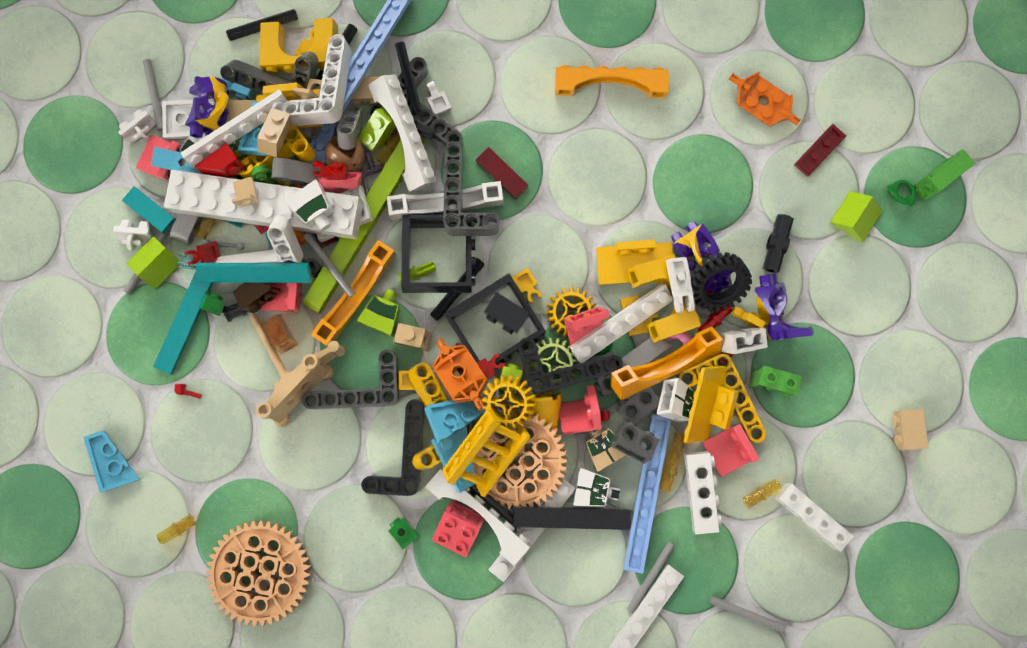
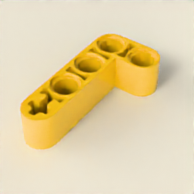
[238,126,316,179]

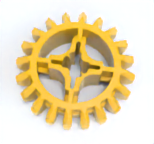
[546,287,597,337]
[482,375,536,429]

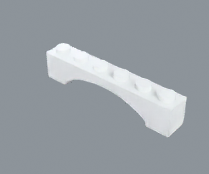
[368,74,437,192]
[387,181,504,220]
[425,469,531,566]

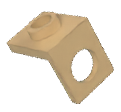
[293,79,322,99]
[232,177,259,208]

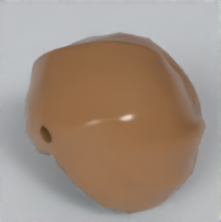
[325,136,366,172]

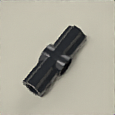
[762,214,794,273]

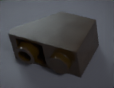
[232,283,282,313]

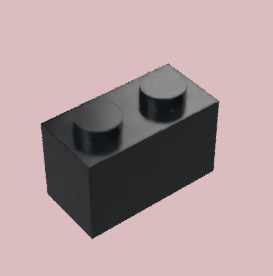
[484,292,530,335]

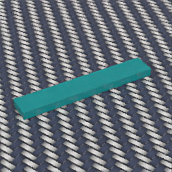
[153,262,213,375]
[195,263,313,283]

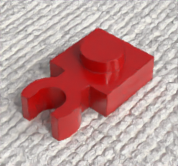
[185,241,221,265]
[477,354,505,380]

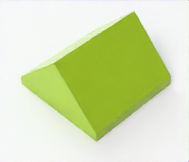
[830,191,882,243]
[126,236,182,290]

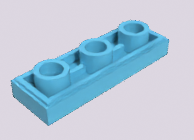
[151,147,202,174]

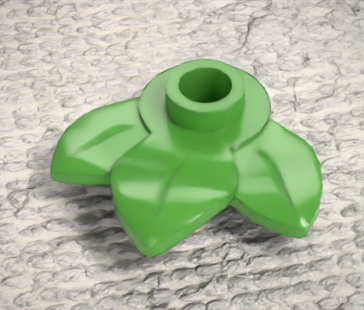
[251,165,277,184]

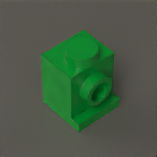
[198,291,226,316]
[388,517,419,550]

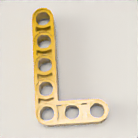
[677,354,766,443]
[408,363,448,470]

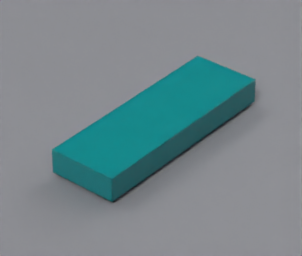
[122,186,176,234]

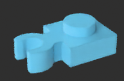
[222,79,255,100]

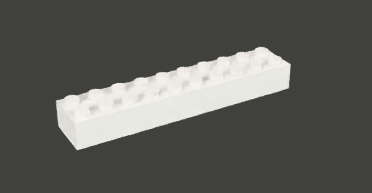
[164,170,364,240]

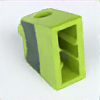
[357,289,401,337]

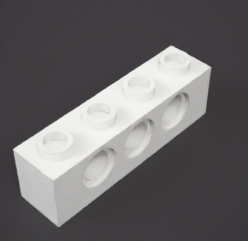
[684,451,722,535]
[773,483,854,552]

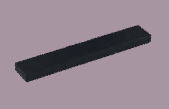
[513,506,631,530]

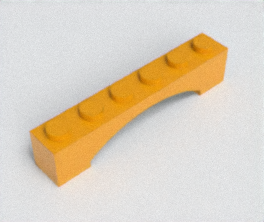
[555,65,669,98]
[311,240,396,346]
[611,326,723,400]

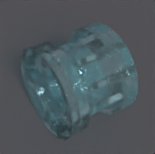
[177,251,196,270]

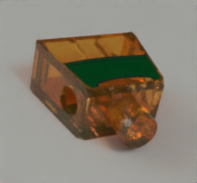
[260,314,298,354]

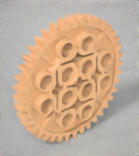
[473,407,568,509]
[206,520,311,626]

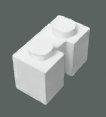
[720,327,768,354]

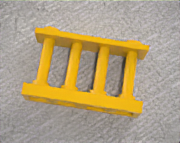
[442,409,530,498]

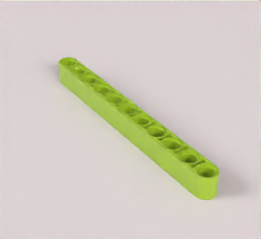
[303,136,425,314]

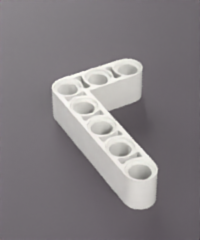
[282,34,352,126]
[215,216,303,263]

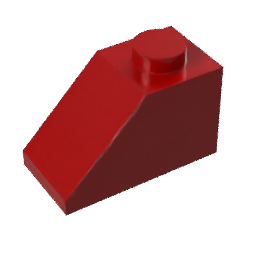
[195,143,246,178]

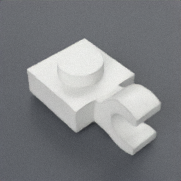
[426,81,452,115]

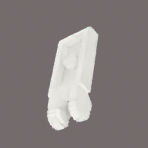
[666,257,695,313]

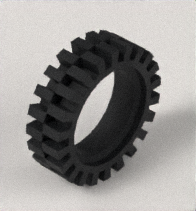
[691,252,752,312]

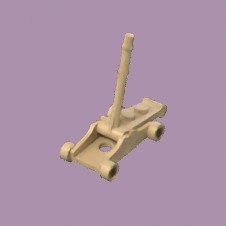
[249,313,345,427]

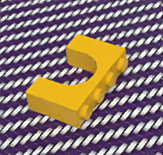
[259,18,338,74]
[627,254,701,343]

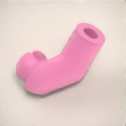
[667,332,693,345]

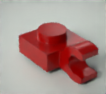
[313,161,348,180]

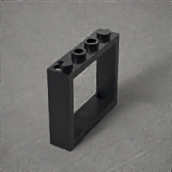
[401,215,476,293]
[444,273,546,364]

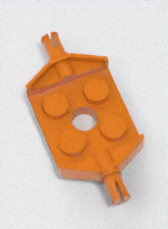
[728,72,801,127]
[432,338,489,411]

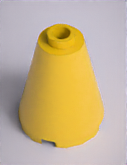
[523,391,562,446]

